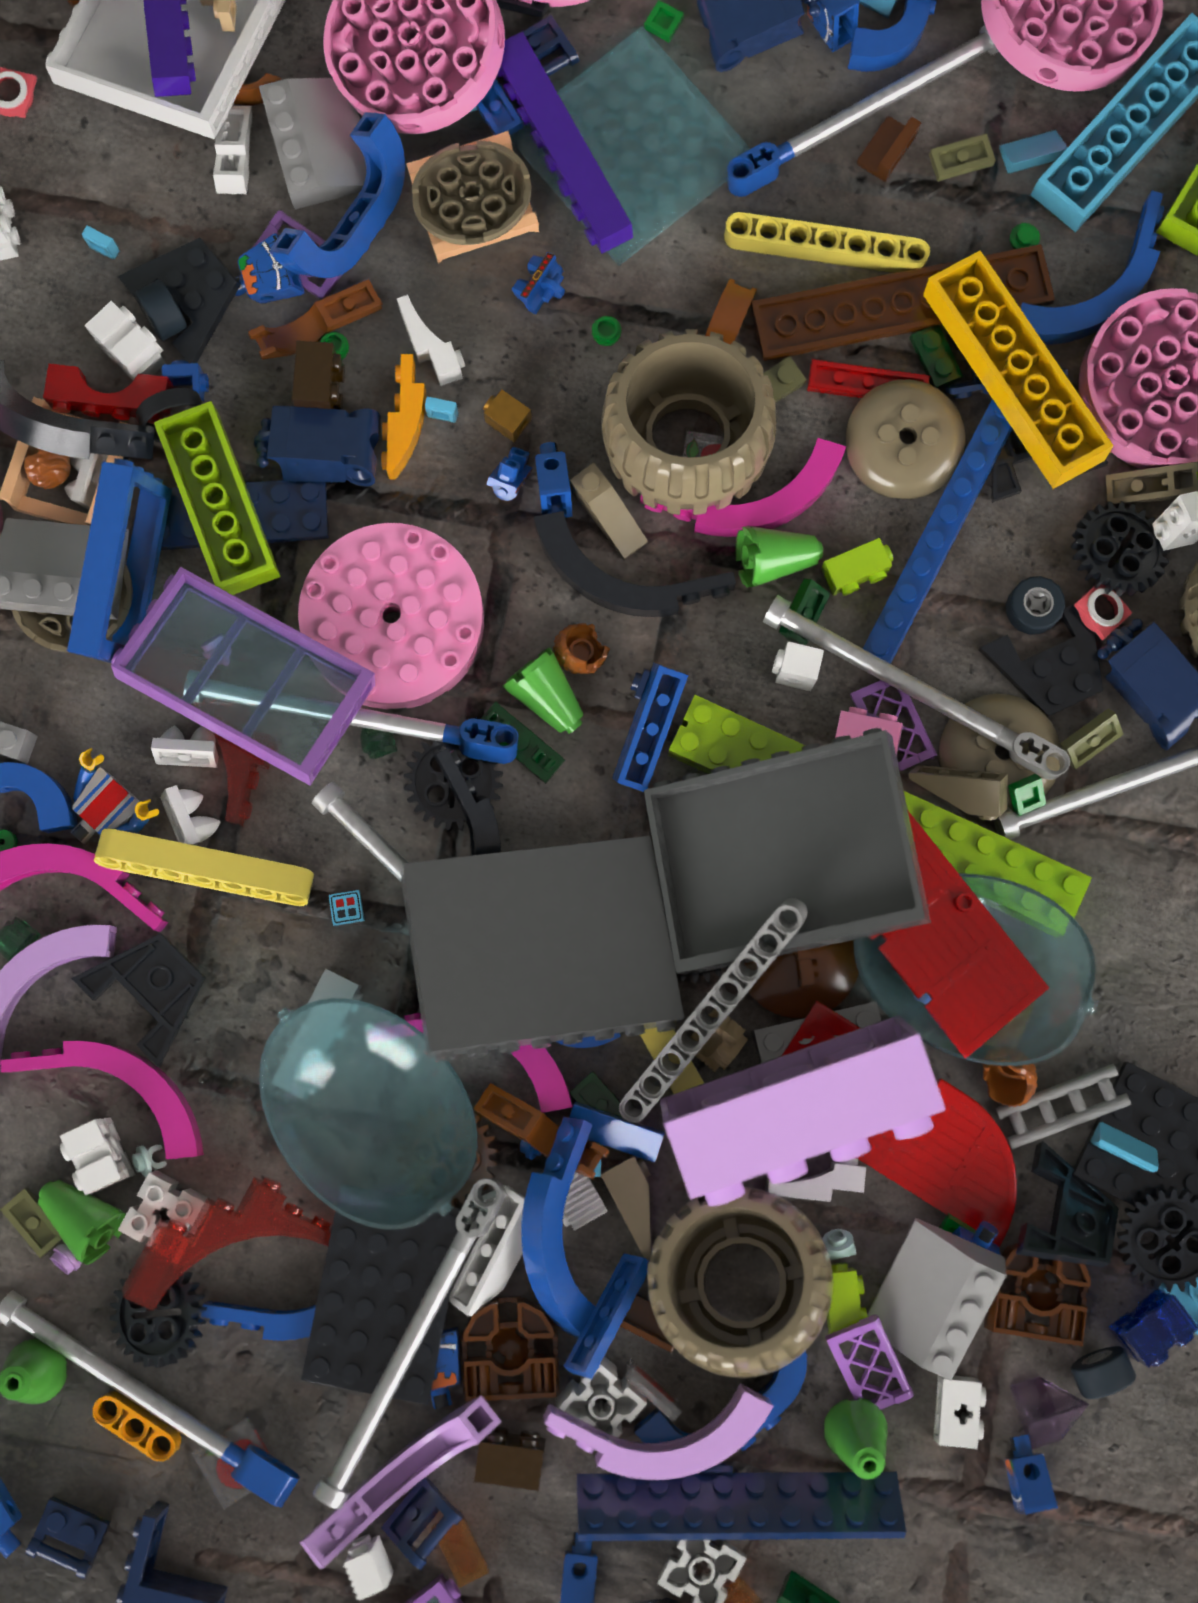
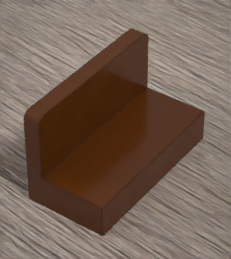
[857,116,921,182]
[620,1295,674,1353]

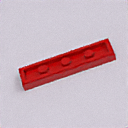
[807,359,930,399]

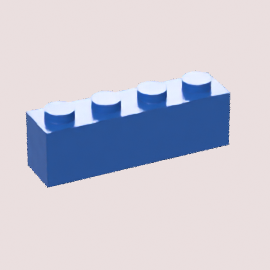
[612,662,688,792]

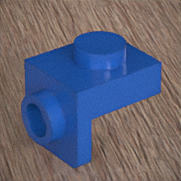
[162,360,209,401]

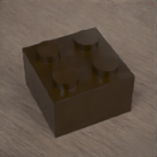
[292,341,345,410]
[474,1426,546,1491]

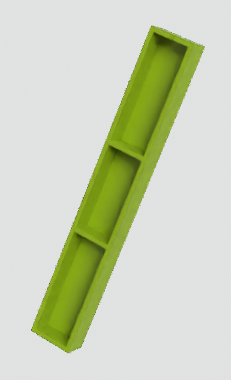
[668,695,1092,936]

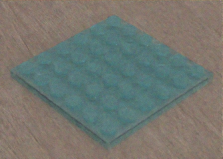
[510,26,750,266]

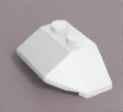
[449,1185,525,1316]

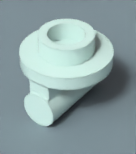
[822,1229,856,1261]

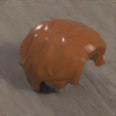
[24,449,71,489]
[553,623,610,674]
[983,1048,1038,1107]

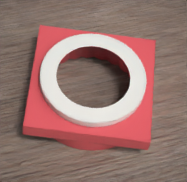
[0,67,37,118]
[1074,584,1132,640]

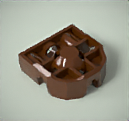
[984,1242,1091,1347]
[461,1296,560,1402]

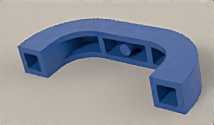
[848,0,937,72]
[269,112,405,278]
[0,762,78,833]
[634,1350,807,1451]

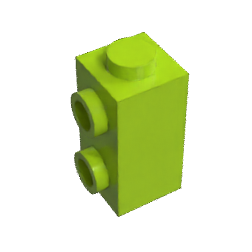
[821,538,893,596]
[827,1263,867,1336]

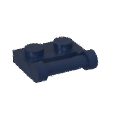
[523,15,579,77]
[381,1478,463,1570]
[25,1497,111,1580]

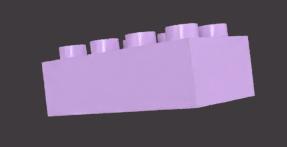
[660,1015,946,1206]

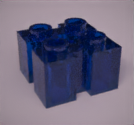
[1108,1289,1198,1368]

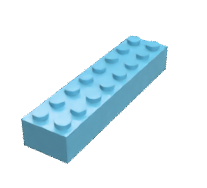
[1031,13,1198,232]

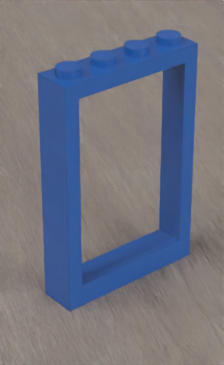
[67,458,172,668]

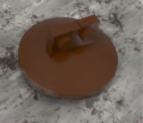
[744,939,861,1019]

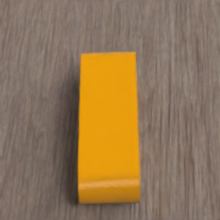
[93,1391,181,1461]

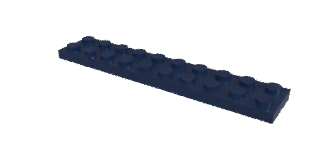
[576,1472,907,1541]

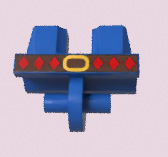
[512,252,565,314]
[486,447,533,501]

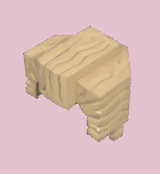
[691,1008,748,1072]

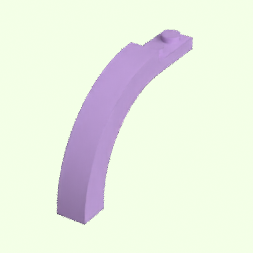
[0,925,117,1066]
[543,1384,773,1480]
[299,1396,502,1569]

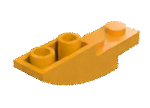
[381,354,427,480]

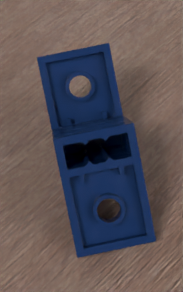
[116,1501,228,1603]

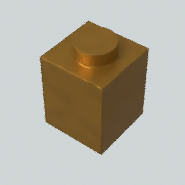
[483,389,532,442]

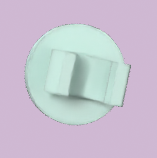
[132,1145,167,1177]

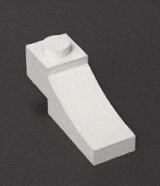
[213,106,253,194]
[397,295,465,386]
[765,1158,866,1202]

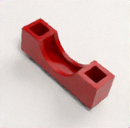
[43,363,174,423]

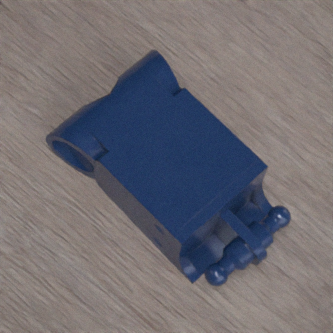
[696,0,820,72]
[254,406,381,486]
[1097,618,1198,750]

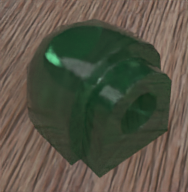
[360,727,397,759]
[0,917,41,962]

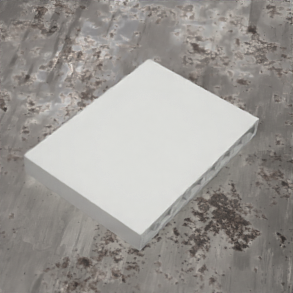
[45,0,285,139]

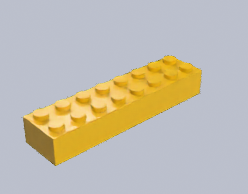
[923,250,1114,489]

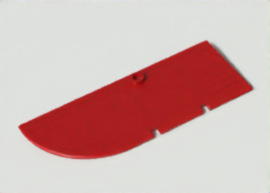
[868,811,1049,1059]
[781,1000,1017,1247]

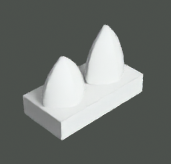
[64,453,108,510]
[151,725,219,768]
[160,785,220,846]

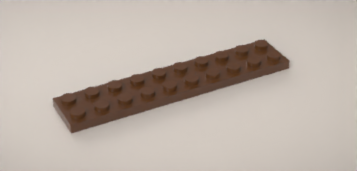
[751,244,1055,361]

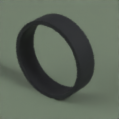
[136,388,203,442]

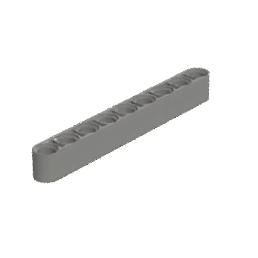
[619,898,807,1123]

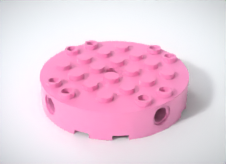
[324,0,505,134]
[981,0,1163,91]
[1079,288,1198,470]
[298,523,484,710]

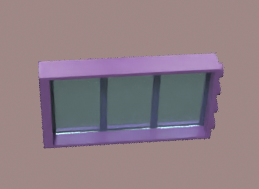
[111,567,375,786]

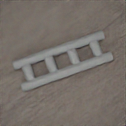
[995,1063,1131,1149]

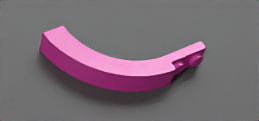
[640,438,847,537]
[0,843,169,932]
[367,1013,573,1113]
[0,1041,204,1159]

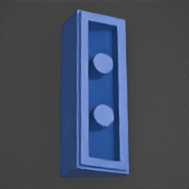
[570,1102,665,1163]

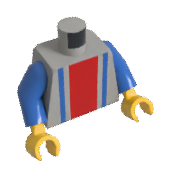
[71,748,159,844]

